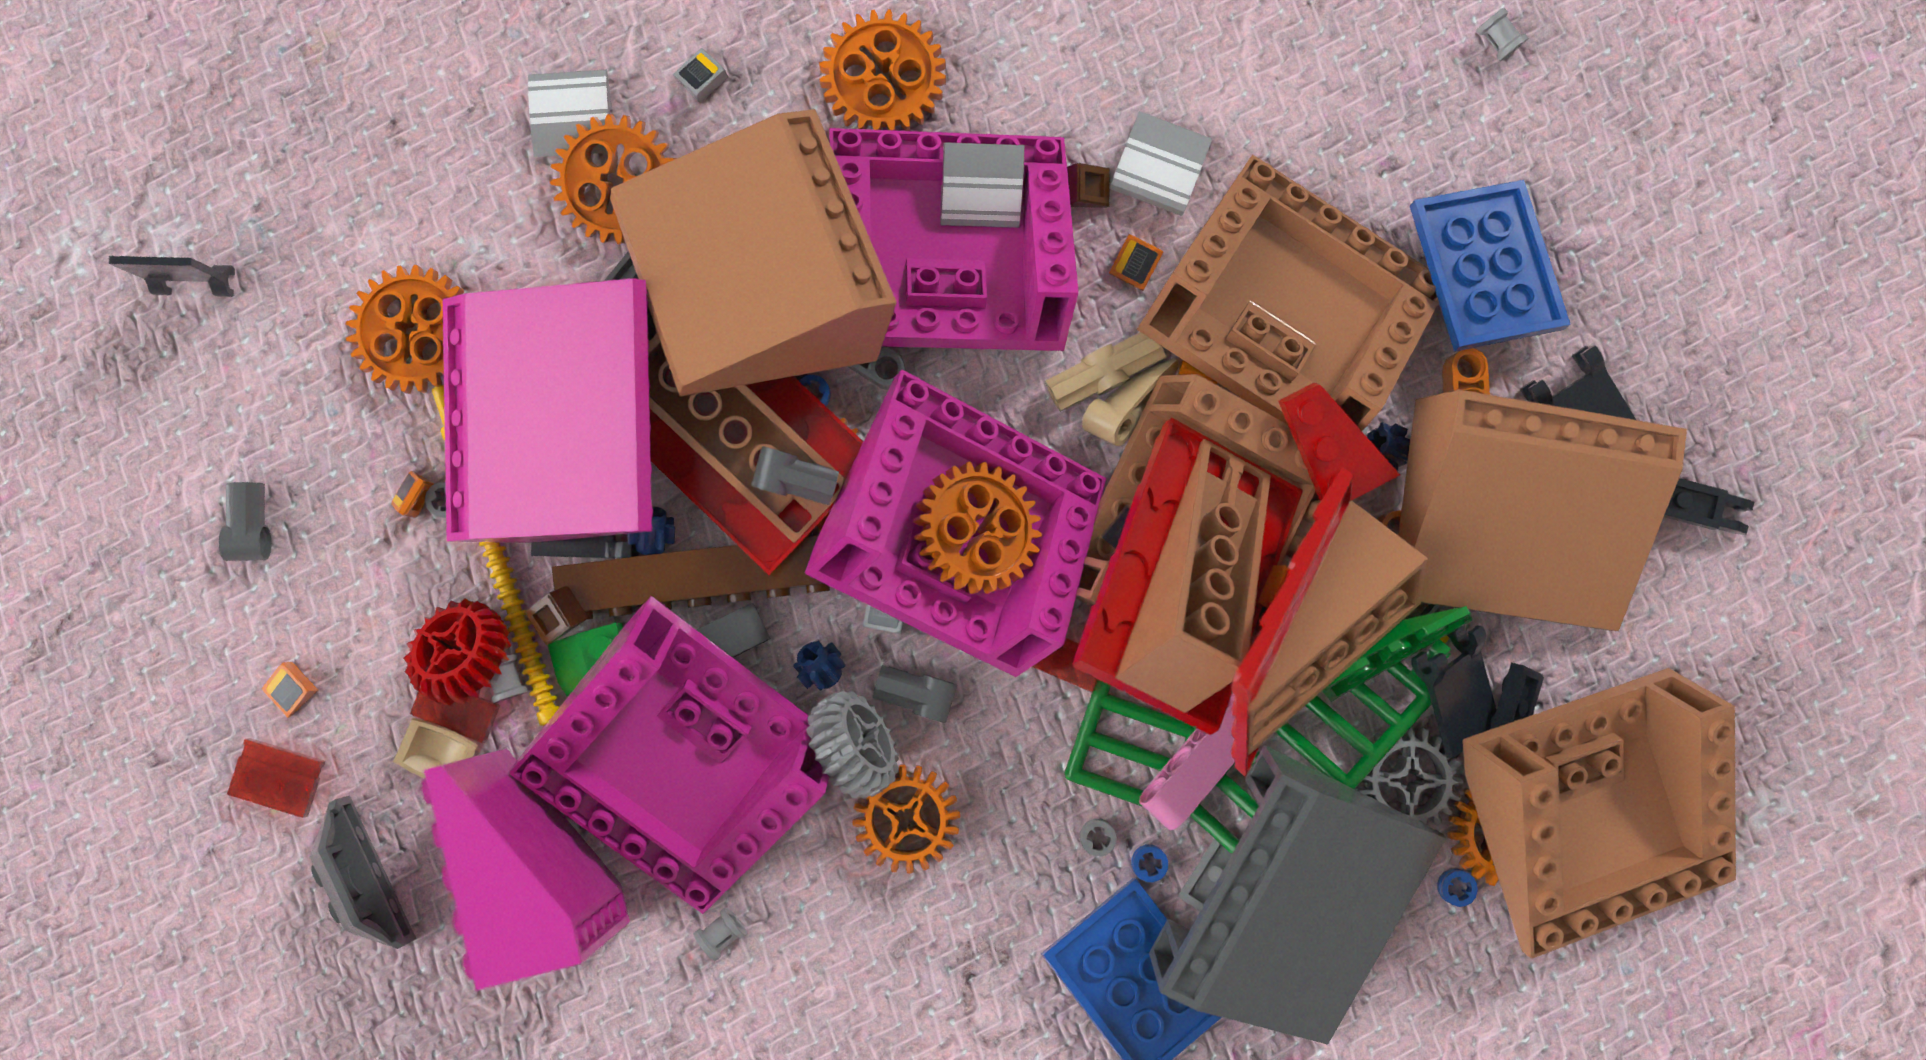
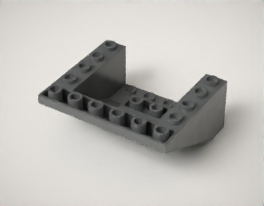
[1149,745,1447,1045]

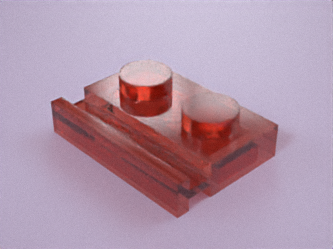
[227,738,326,818]

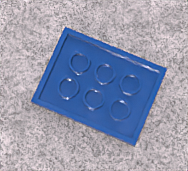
[1409,180,1571,352]
[1041,878,1222,1060]

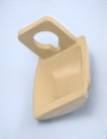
[393,718,477,778]

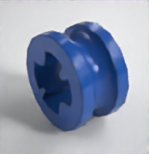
[799,375,831,406]
[1131,844,1168,882]
[1437,868,1478,907]

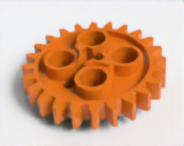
[819,9,946,131]
[550,114,676,244]
[345,265,465,394]
[913,462,1042,594]

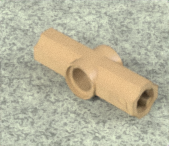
[1045,332,1166,412]

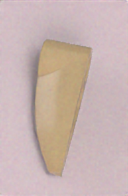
[1082,358,1179,447]

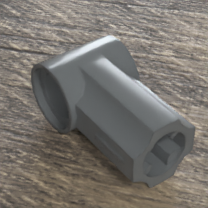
[751,446,839,505]
[219,482,272,561]
[872,665,957,723]

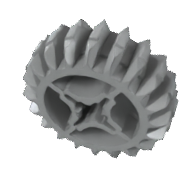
[806,691,899,799]
[1355,726,1463,826]

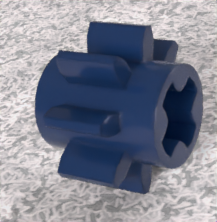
[1367,422,1410,472]
[627,506,675,555]
[793,640,846,691]

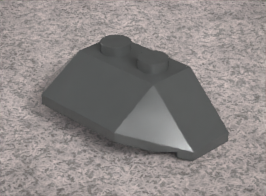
[310,795,416,949]

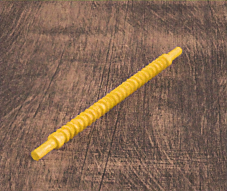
[431,385,560,726]

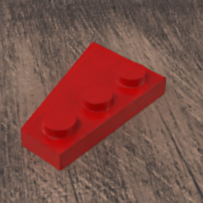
[1278,383,1400,501]

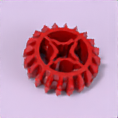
[403,598,512,706]

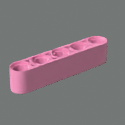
[1139,693,1235,830]

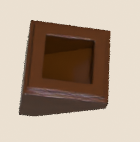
[1067,163,1110,208]
[525,586,587,645]

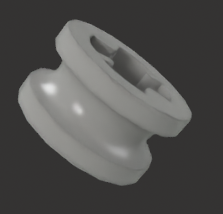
[425,482,446,518]
[1080,819,1117,856]

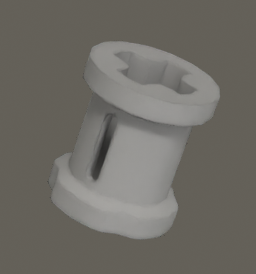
[1476,8,1529,61]
[490,654,528,703]
[693,908,747,961]

